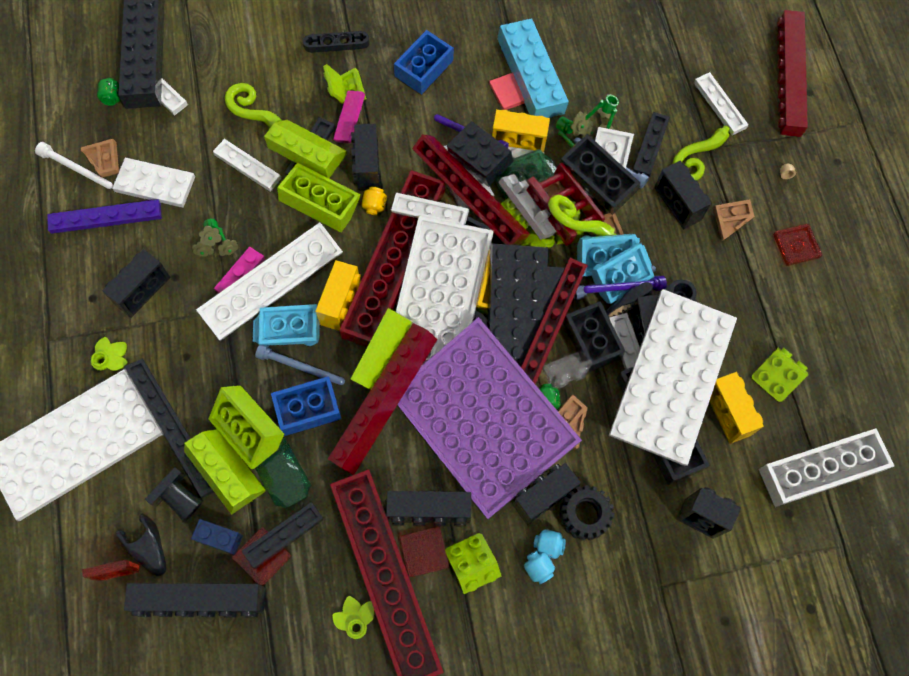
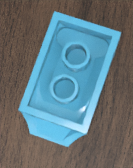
[577,234,640,276]
[592,243,655,303]
[253,304,320,346]

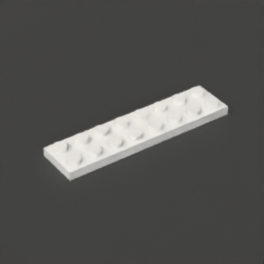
[196,223,343,341]

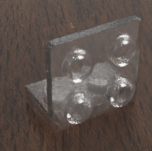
[542,352,592,388]

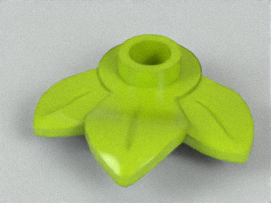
[523,226,555,248]
[91,337,128,371]
[333,596,374,639]

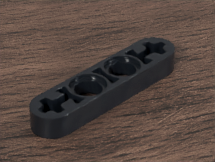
[303,31,370,53]

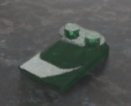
[494,148,556,201]
[255,436,312,509]

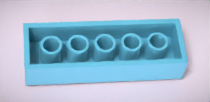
[498,19,569,118]

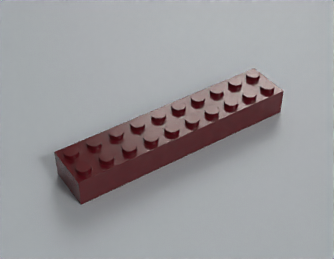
[339,170,445,347]
[330,470,444,676]

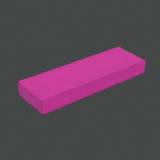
[333,90,365,143]

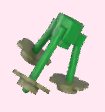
[575,95,619,131]
[556,116,594,148]
[192,219,239,256]

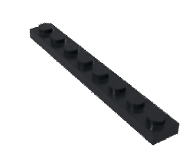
[124,358,214,499]

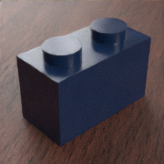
[191,519,243,555]

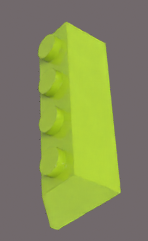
[264,120,347,178]
[277,163,360,232]
[351,308,413,389]
[209,386,284,469]
[184,429,266,515]

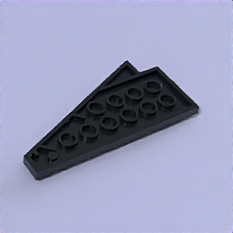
[488,244,564,367]

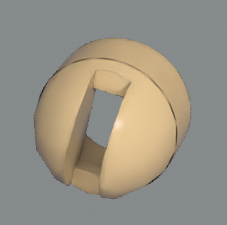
[780,163,796,179]

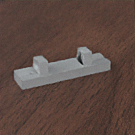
[498,174,556,240]

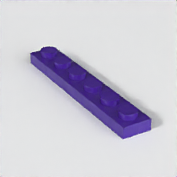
[48,199,162,234]

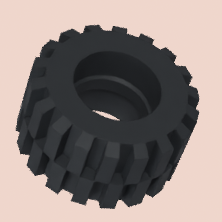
[559,486,614,541]

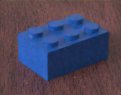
[394,30,454,95]
[271,376,342,436]

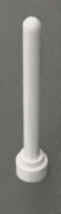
[35,142,113,189]

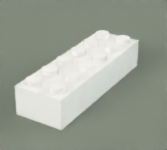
[759,429,894,507]

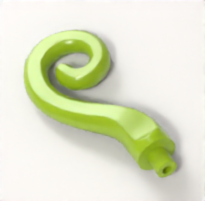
[225,83,282,128]
[672,125,730,181]
[548,195,617,237]

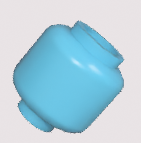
[534,530,566,559]
[524,551,555,584]

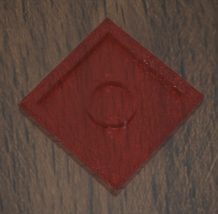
[773,223,823,266]
[232,527,292,586]
[400,527,449,578]
[82,560,140,581]

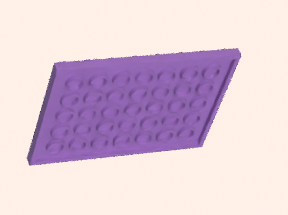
[398,317,582,519]

